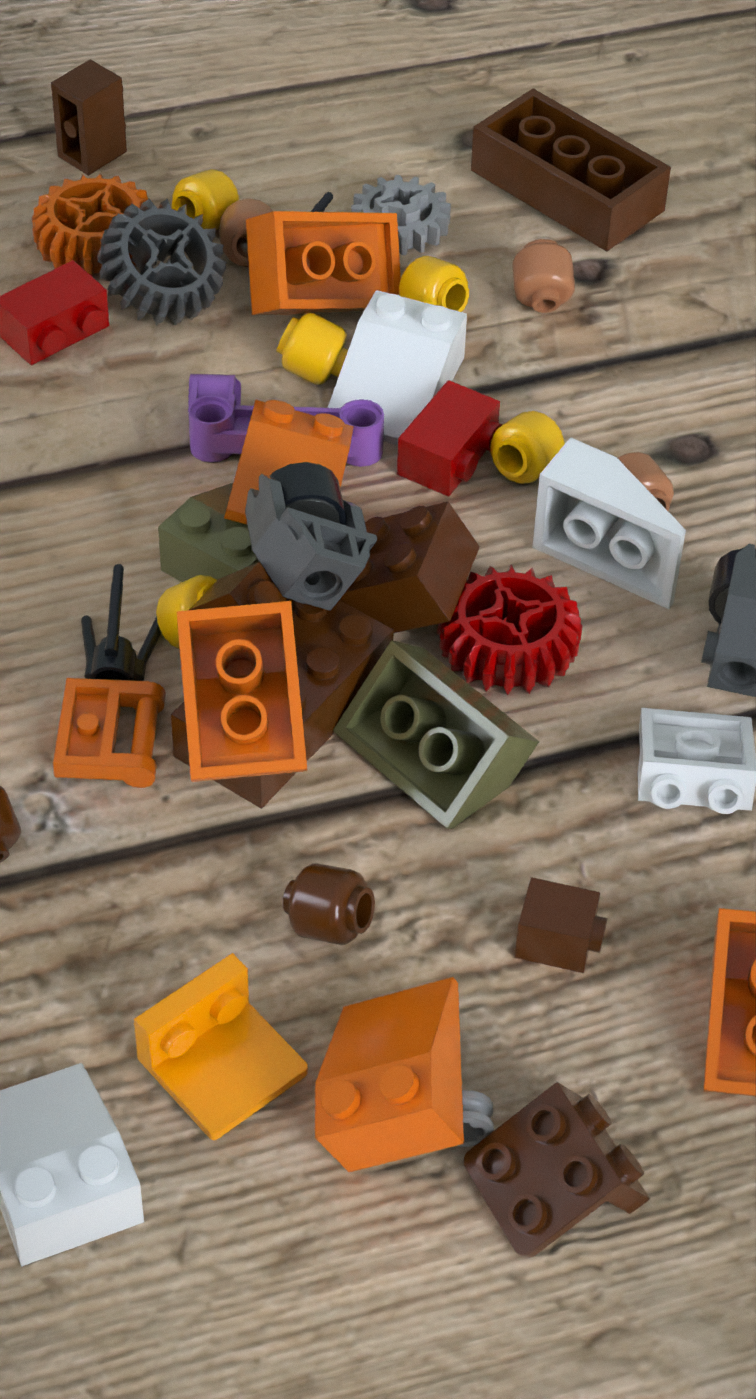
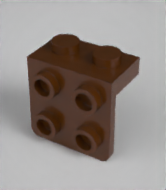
[463,1082,650,1258]

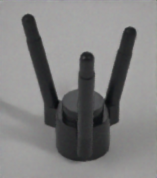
[81,564,161,681]

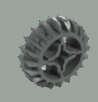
[97,198,226,326]

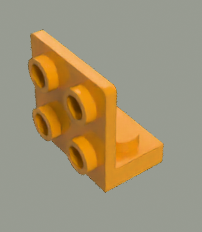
[134,953,308,1140]

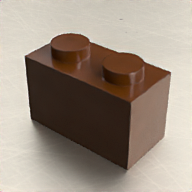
[51,59,127,176]

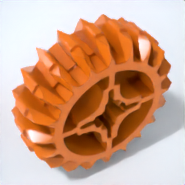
[32,173,153,276]

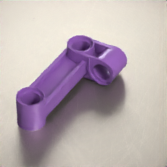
[188,374,384,467]

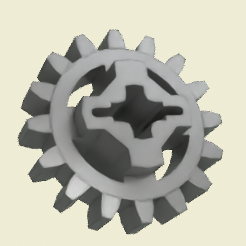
[351,175,451,255]

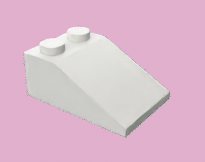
[328,290,467,445]
[532,437,686,609]
[0,1063,144,1267]

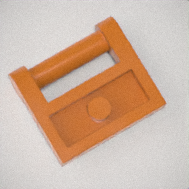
[53,678,166,788]

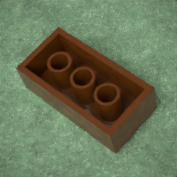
[471,88,671,252]
[171,599,394,809]

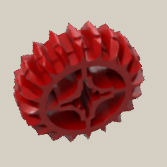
[437,564,582,696]

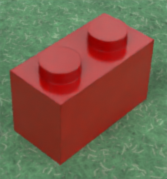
[0,260,109,366]
[397,380,502,497]

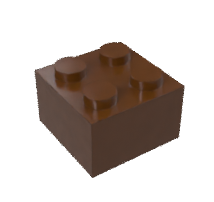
[339,501,480,633]

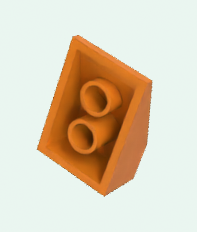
[246,211,401,315]
[224,400,354,524]
[177,601,307,782]
[703,908,756,1097]
[315,977,464,1172]

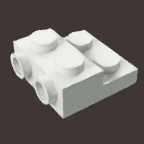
[637,708,756,814]

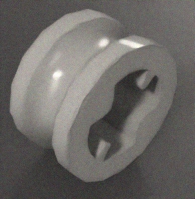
[458,1090,494,1147]

